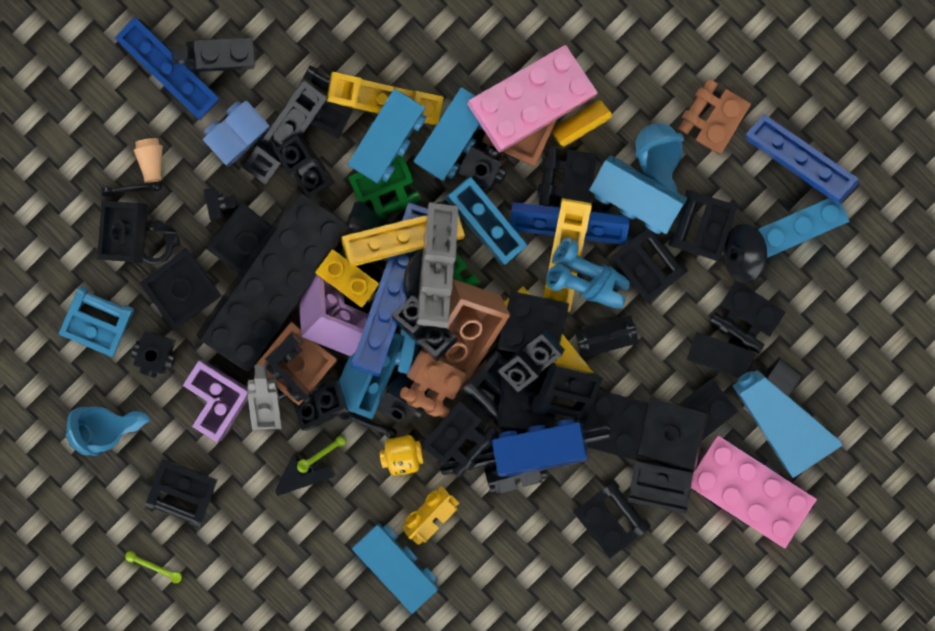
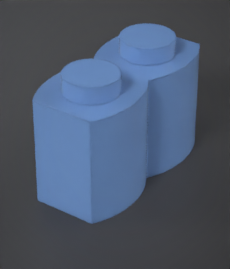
[202,100,271,167]

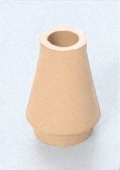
[133,138,163,183]

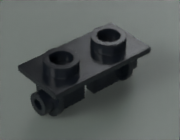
[575,315,639,358]
[484,464,548,495]

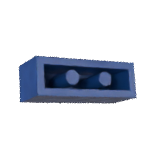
[492,419,589,478]

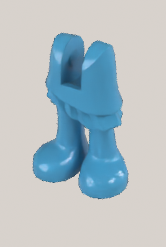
[546,237,631,308]

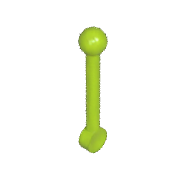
[297,435,347,473]
[125,551,182,583]

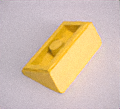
[552,100,612,148]

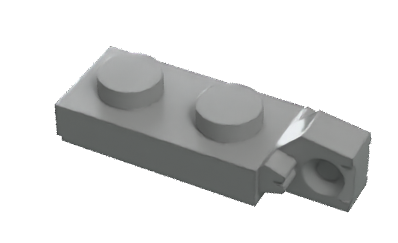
[247,365,282,430]

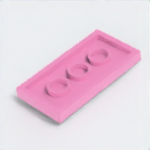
[467,45,598,153]
[691,435,817,548]

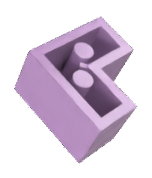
[299,275,369,356]
[183,360,248,442]

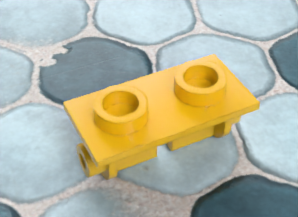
[315,249,380,308]
[402,485,459,545]

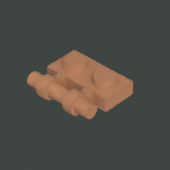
[678,79,751,155]
[400,350,467,418]

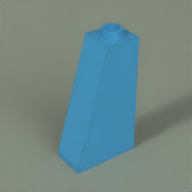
[733,370,843,478]

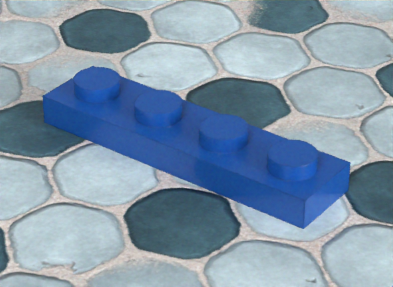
[115,17,221,120]
[745,114,858,205]
[510,202,630,245]

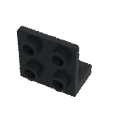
[265,333,315,403]

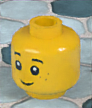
[379,435,424,476]

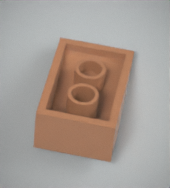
[421,279,510,383]

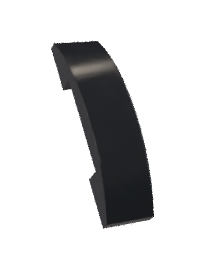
[242,79,329,185]

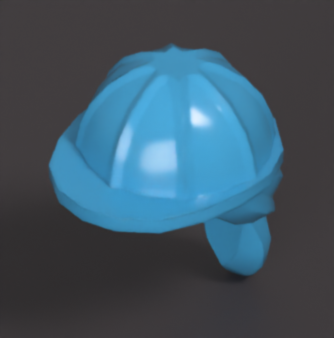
[635,123,684,192]
[65,406,151,456]

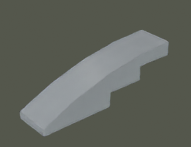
[417,202,458,328]

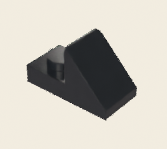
[275,452,335,496]

